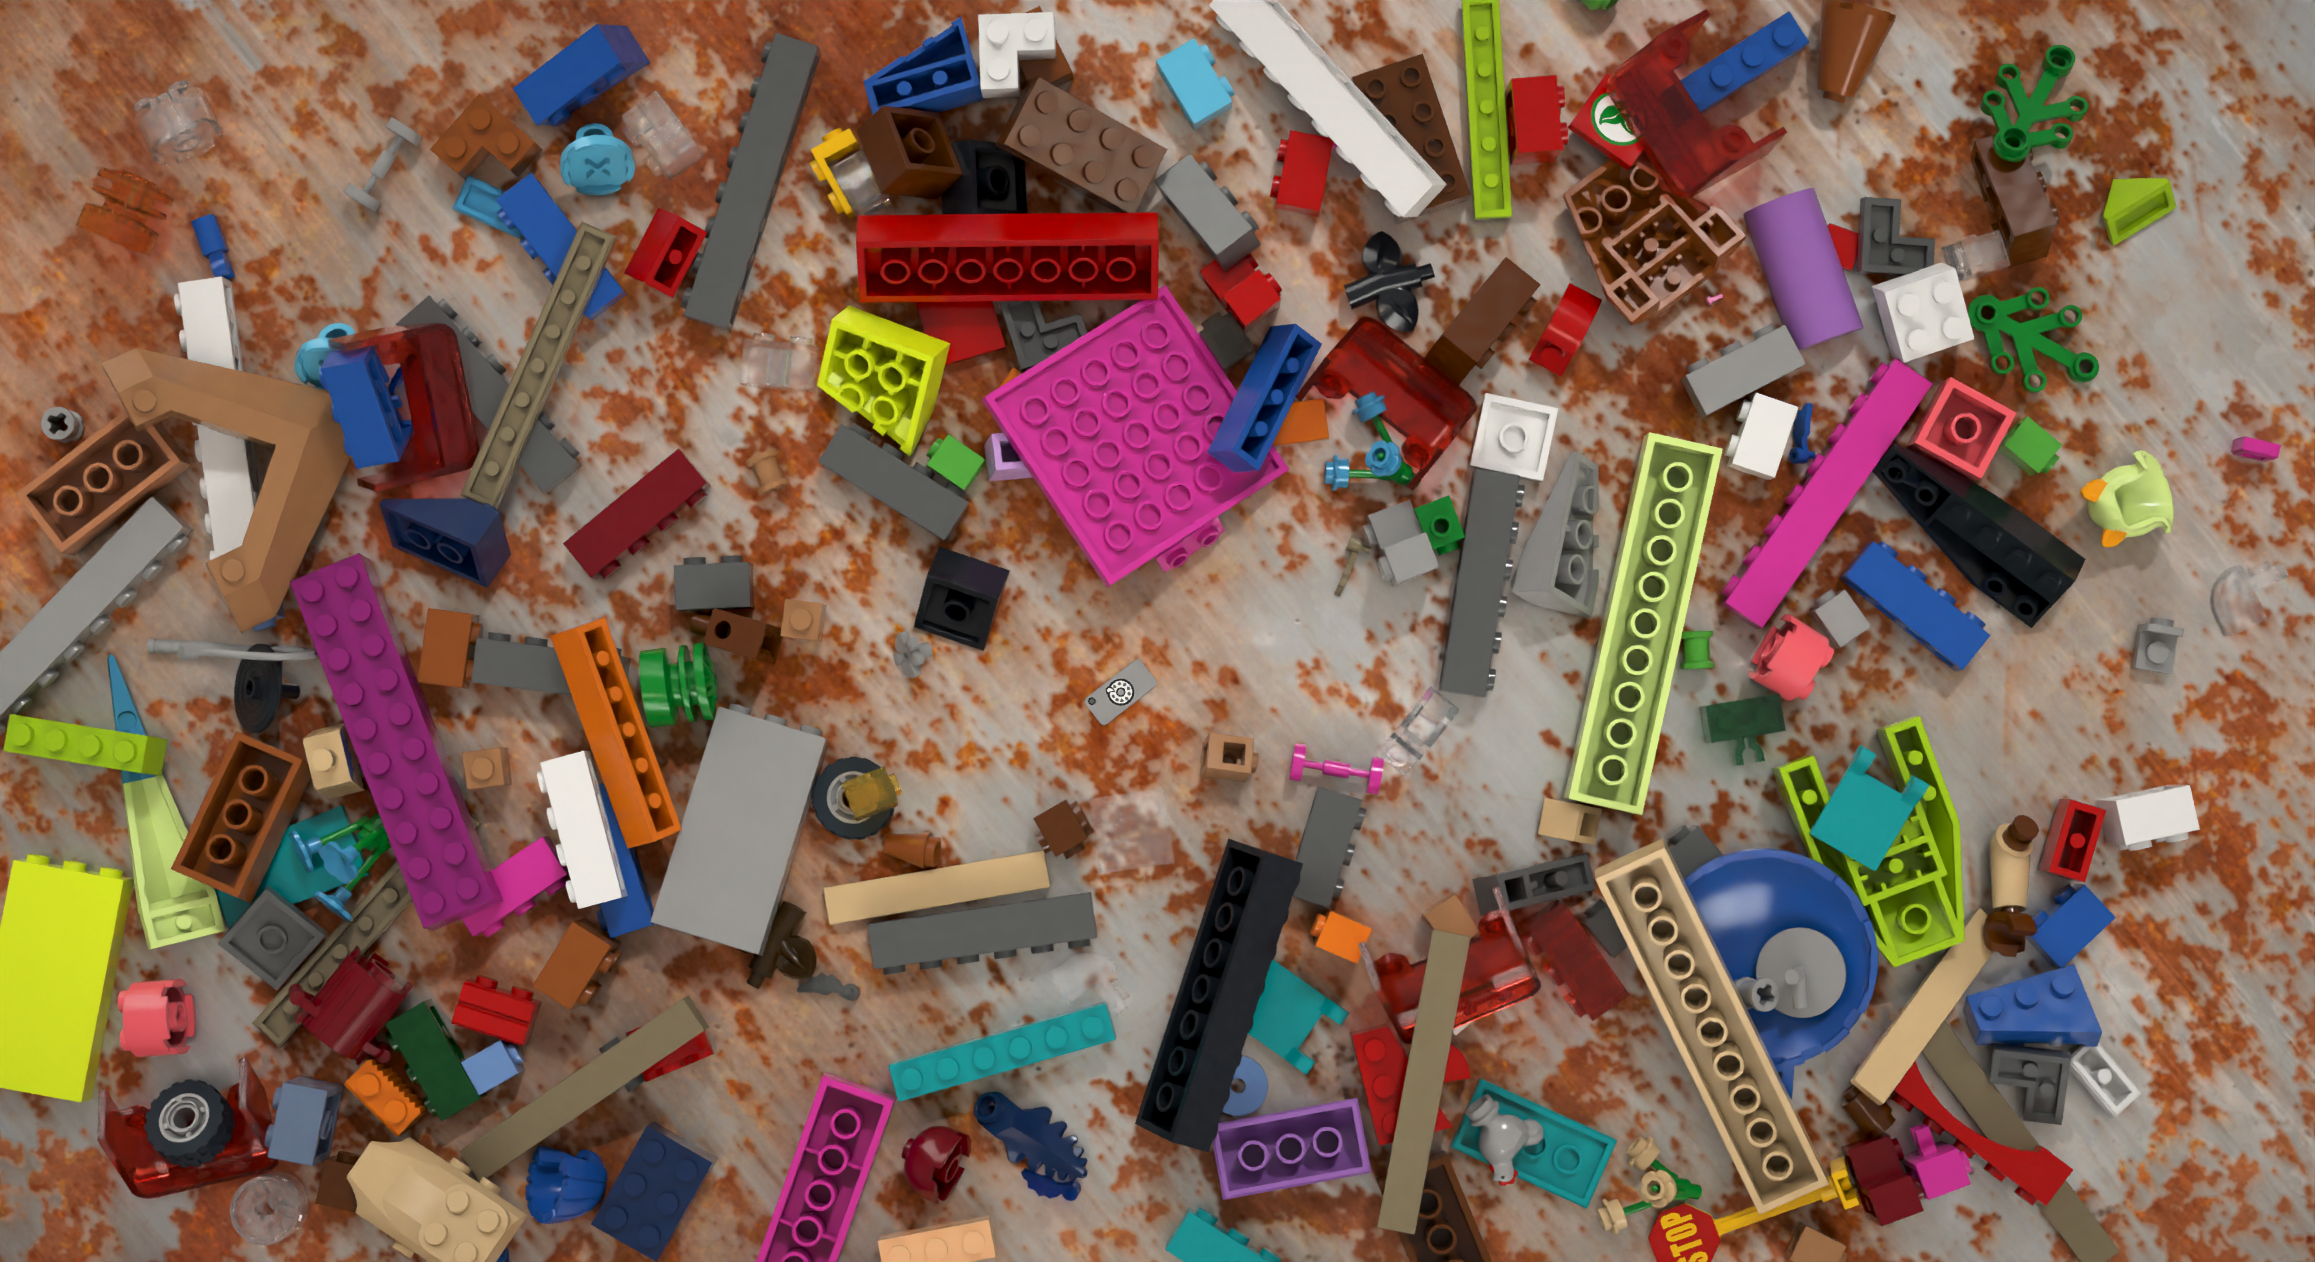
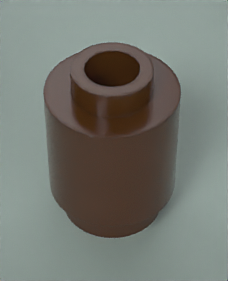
[1840,1084,1896,1138]

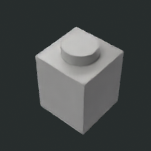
[1808,589,1871,649]

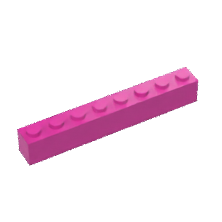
[1720,358,1932,629]

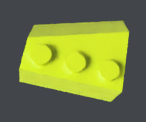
[817,305,950,457]

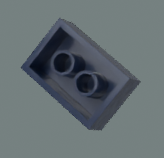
[591,1121,718,1262]

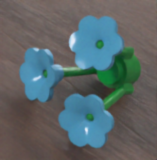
[289,812,391,922]

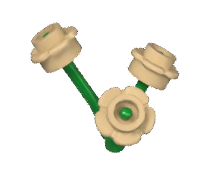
[1597,1136,1702,1235]

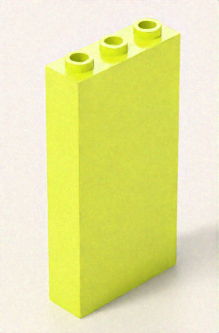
[0,854,134,1102]

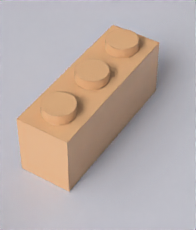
[877,1214,998,1262]

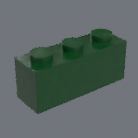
[385,999,487,1121]

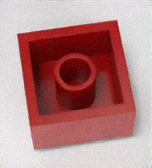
[1505,75,1568,165]

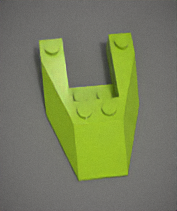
[1771,716,1965,968]

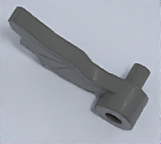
[797,973,861,1001]

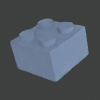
[265,1076,344,1166]

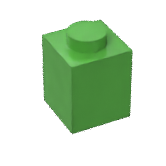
[1997,416,2062,476]
[926,434,986,492]

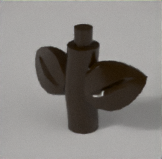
[737,900,817,989]

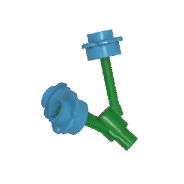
[1324,391,1421,491]

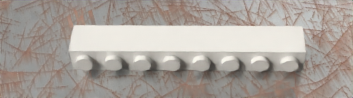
[1209,0,1447,217]
[174,276,260,560]

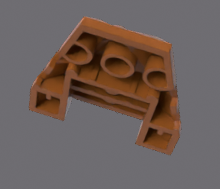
[1563,159,1746,326]

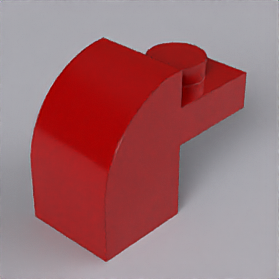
[1528,283,1602,376]

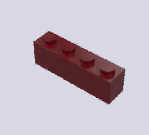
[563,448,711,580]

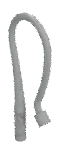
[147,638,318,661]

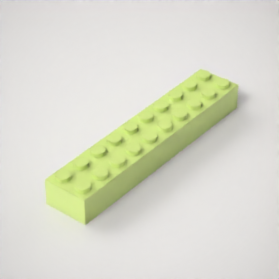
[1564,432,1723,815]

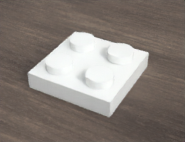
[1469,393,1558,482]

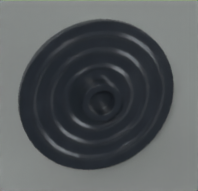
[234,644,300,733]

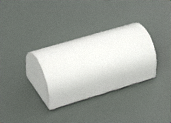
[2067,1043,2141,1118]

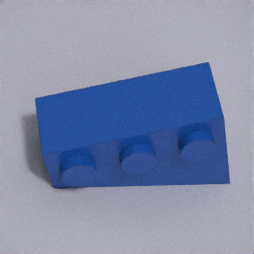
[863,17,985,114]
[513,24,651,127]
[319,344,415,469]
[1963,964,2102,1047]

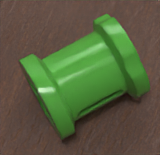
[1680,631,1714,669]

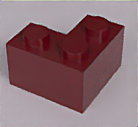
[1841,1132,1925,1227]

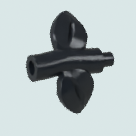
[1344,231,1435,332]

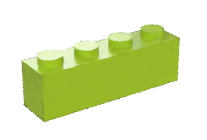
[3,714,168,776]

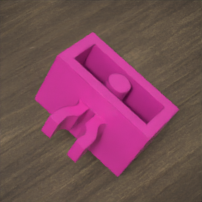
[1901,1123,1972,1200]

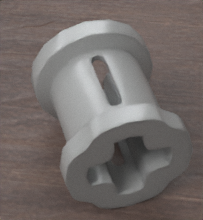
[41,407,85,443]
[1734,977,1780,1012]

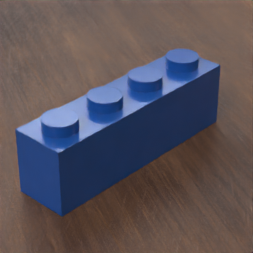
[1658,11,1809,129]
[496,173,627,321]
[1207,324,1322,472]
[1839,541,1991,671]
[597,783,654,938]

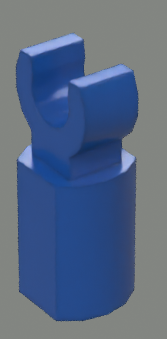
[191,214,235,279]

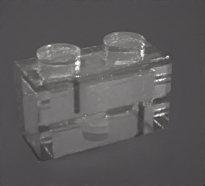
[622,91,704,181]

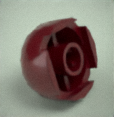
[902,1126,971,1204]

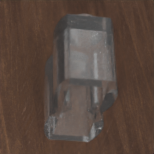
[740,333,820,393]

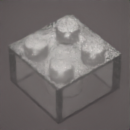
[1090,788,1175,873]

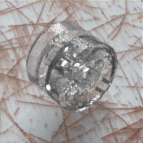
[230,1171,309,1246]

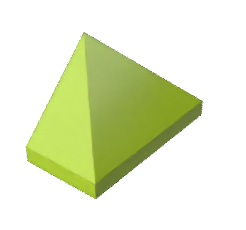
[2103,178,2177,246]

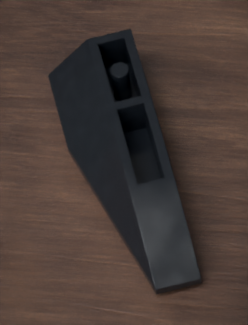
[1872,443,2086,628]

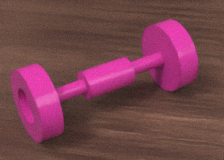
[1289,743,1384,795]

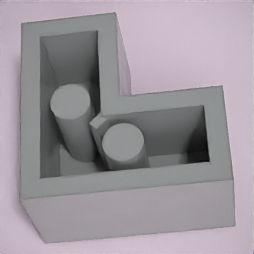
[1363,500,1439,587]

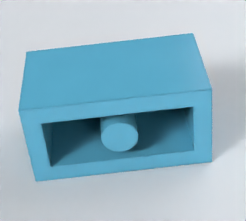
[1156,38,1235,130]

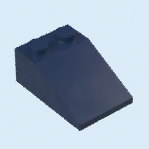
[379,498,511,588]

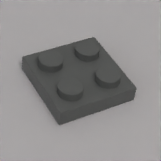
[218,885,327,990]

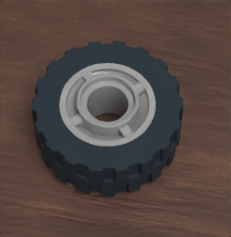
[812,757,896,840]
[144,1079,235,1168]

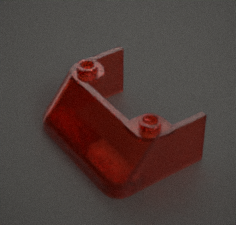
[1606,9,1787,198]
[1295,316,1477,491]
[328,322,480,492]
[1358,886,1541,1044]
[97,1057,278,1199]

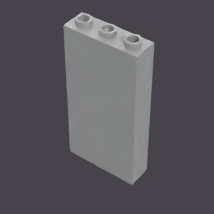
[650,703,829,956]

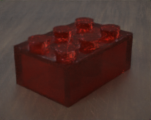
[1519,899,1630,1021]

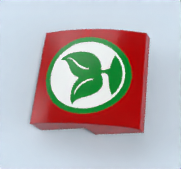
[1568,73,1667,170]

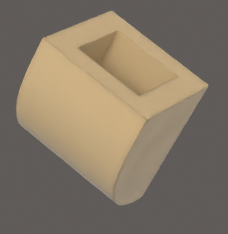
[1538,798,1602,846]

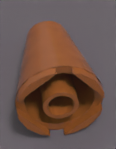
[1817,0,1896,103]

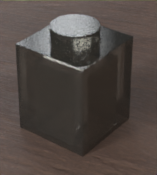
[1199,312,1255,373]

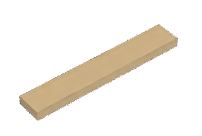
[823,850,1050,925]
[1850,908,1994,1105]

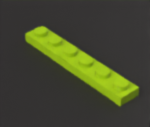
[1461,0,1512,220]

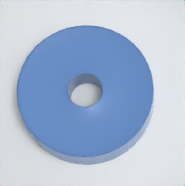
[1222,1055,1268,1116]

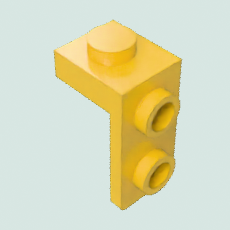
[809,128,859,219]

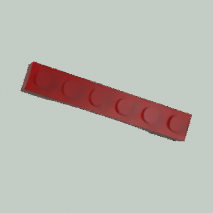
[1857,1029,2073,1206]

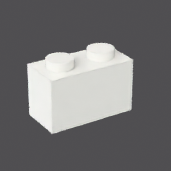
[1724,393,1798,480]

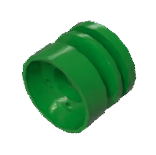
[639,642,718,728]

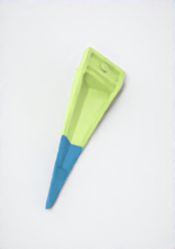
[107,654,225,950]

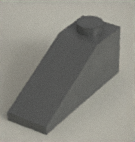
[1472,853,1596,916]

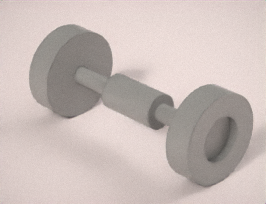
[343,117,423,212]

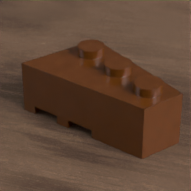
[1971,134,2060,269]
[1422,257,1541,388]

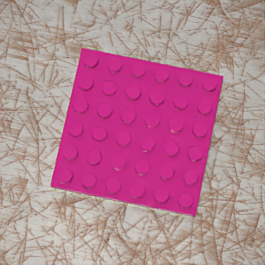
[982,285,1289,588]

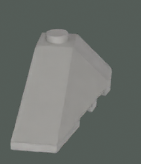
[1513,451,1599,617]

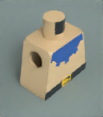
[303,723,366,799]

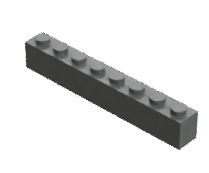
[681,33,821,333]

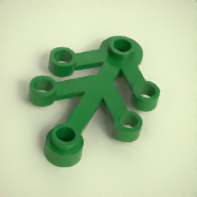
[1980,45,2088,162]
[1967,287,2099,393]

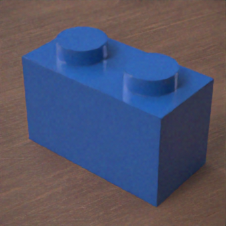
[2025,883,2116,968]

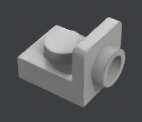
[2131,618,2184,674]

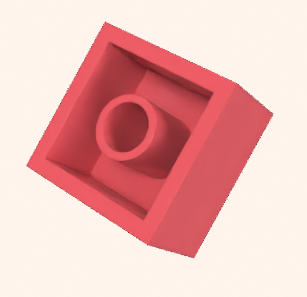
[1906,377,2017,481]

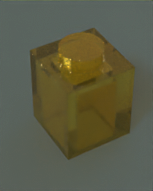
[842,767,902,822]

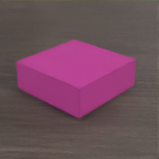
[2231,436,2281,462]

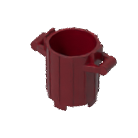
[288,946,413,1065]

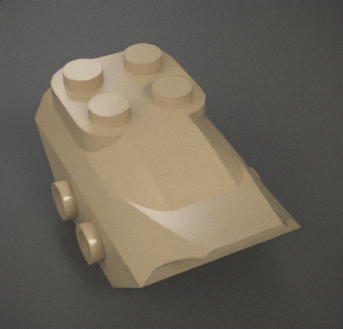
[347,1137,528,1262]

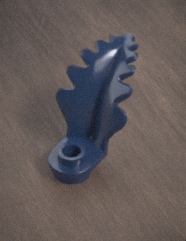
[974,1092,1088,1182]

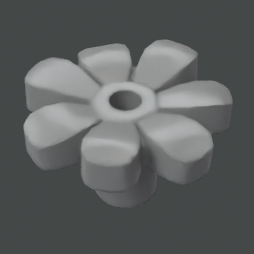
[893,631,932,678]

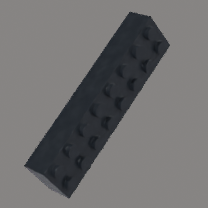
[1135,838,1303,1152]

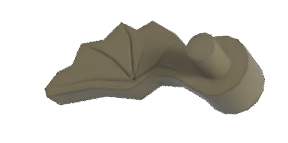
[1334,534,1371,596]

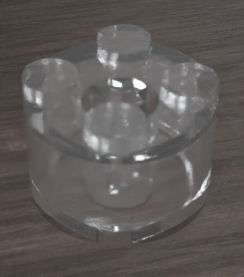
[134,80,223,165]

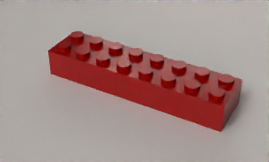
[856,212,1159,303]

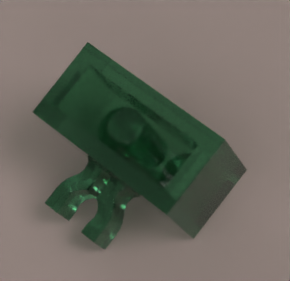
[1699,694,1786,766]

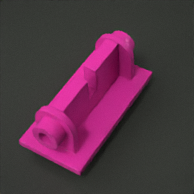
[1155,517,1225,573]

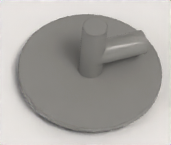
[1756,927,1846,1018]

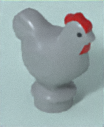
[1466,1094,1544,1186]

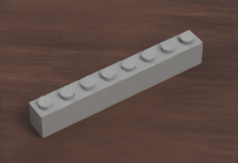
[0,496,193,736]

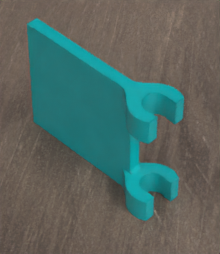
[1809,745,1929,872]
[1248,960,1350,1075]

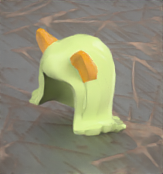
[2080,450,2174,548]

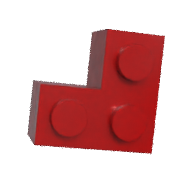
[1199,253,1282,335]

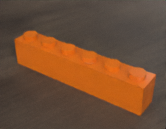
[550,617,682,848]

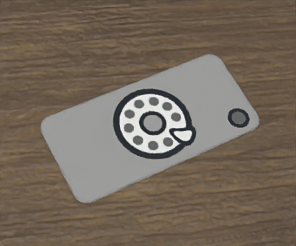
[1085,659,1157,725]

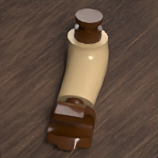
[1983,815,2039,957]

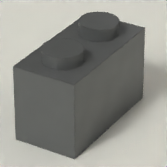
[674,555,755,612]

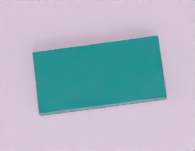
[214,805,371,929]
[1449,1078,1617,1209]

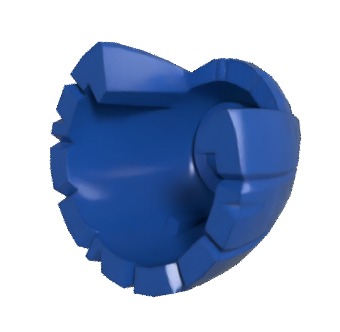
[525,1146,608,1224]

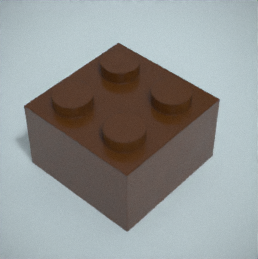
[857,106,963,199]

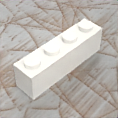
[537,751,628,909]

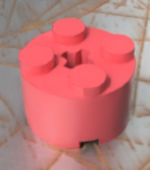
[1748,614,1834,701]
[118,979,196,1057]

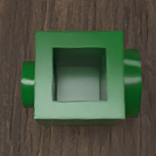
[1414,495,1465,556]

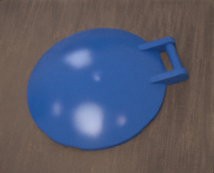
[1684,848,1878,1099]

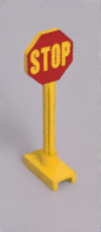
[1648,1156,1859,1262]

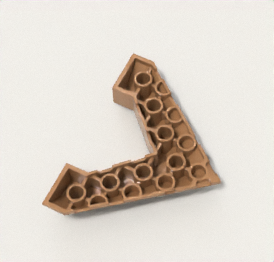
[101,348,351,633]

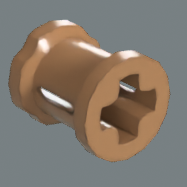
[745,449,790,496]

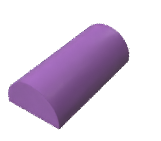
[1743,188,1864,351]
[1212,1098,1372,1200]

